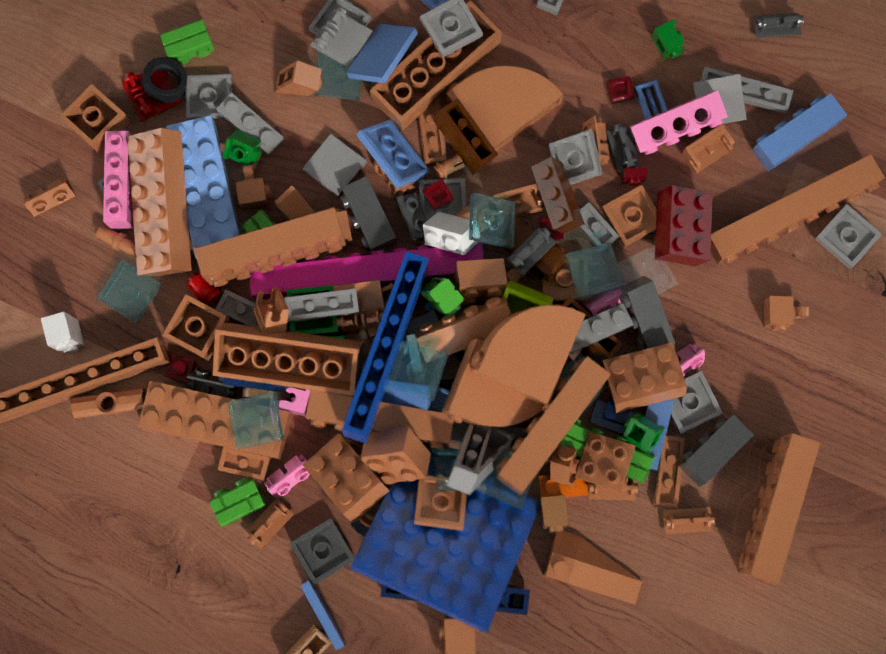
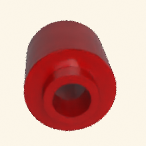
[187,272,222,306]

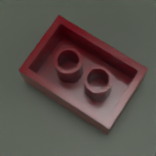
[655,185,713,266]

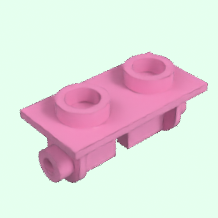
[677,343,705,376]
[264,454,310,498]

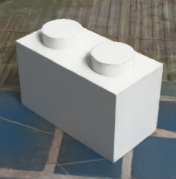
[423,212,479,255]
[41,312,85,354]

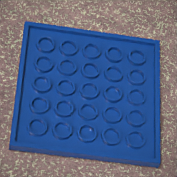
[350,449,541,633]

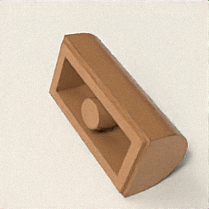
[286,624,332,654]

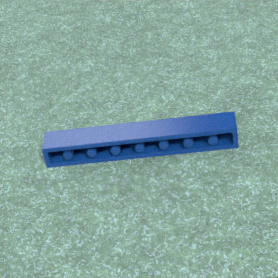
[342,251,429,443]

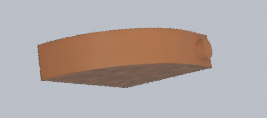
[446,66,563,151]
[471,305,586,404]
[442,339,563,427]

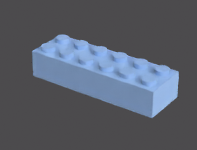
[166,115,242,259]

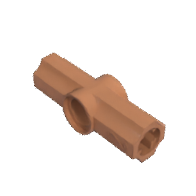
[71,388,146,419]

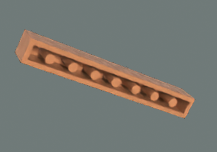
[711,154,885,264]
[0,337,170,424]

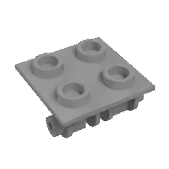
[310,7,373,68]

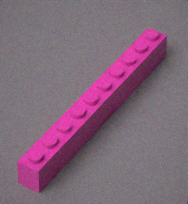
[250,243,484,300]

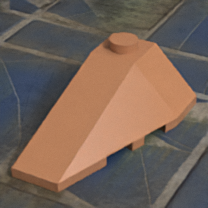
[543,531,642,605]

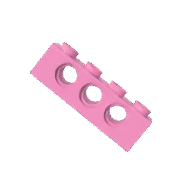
[628,91,728,155]
[103,131,134,229]

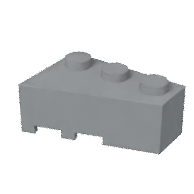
[447,423,516,495]

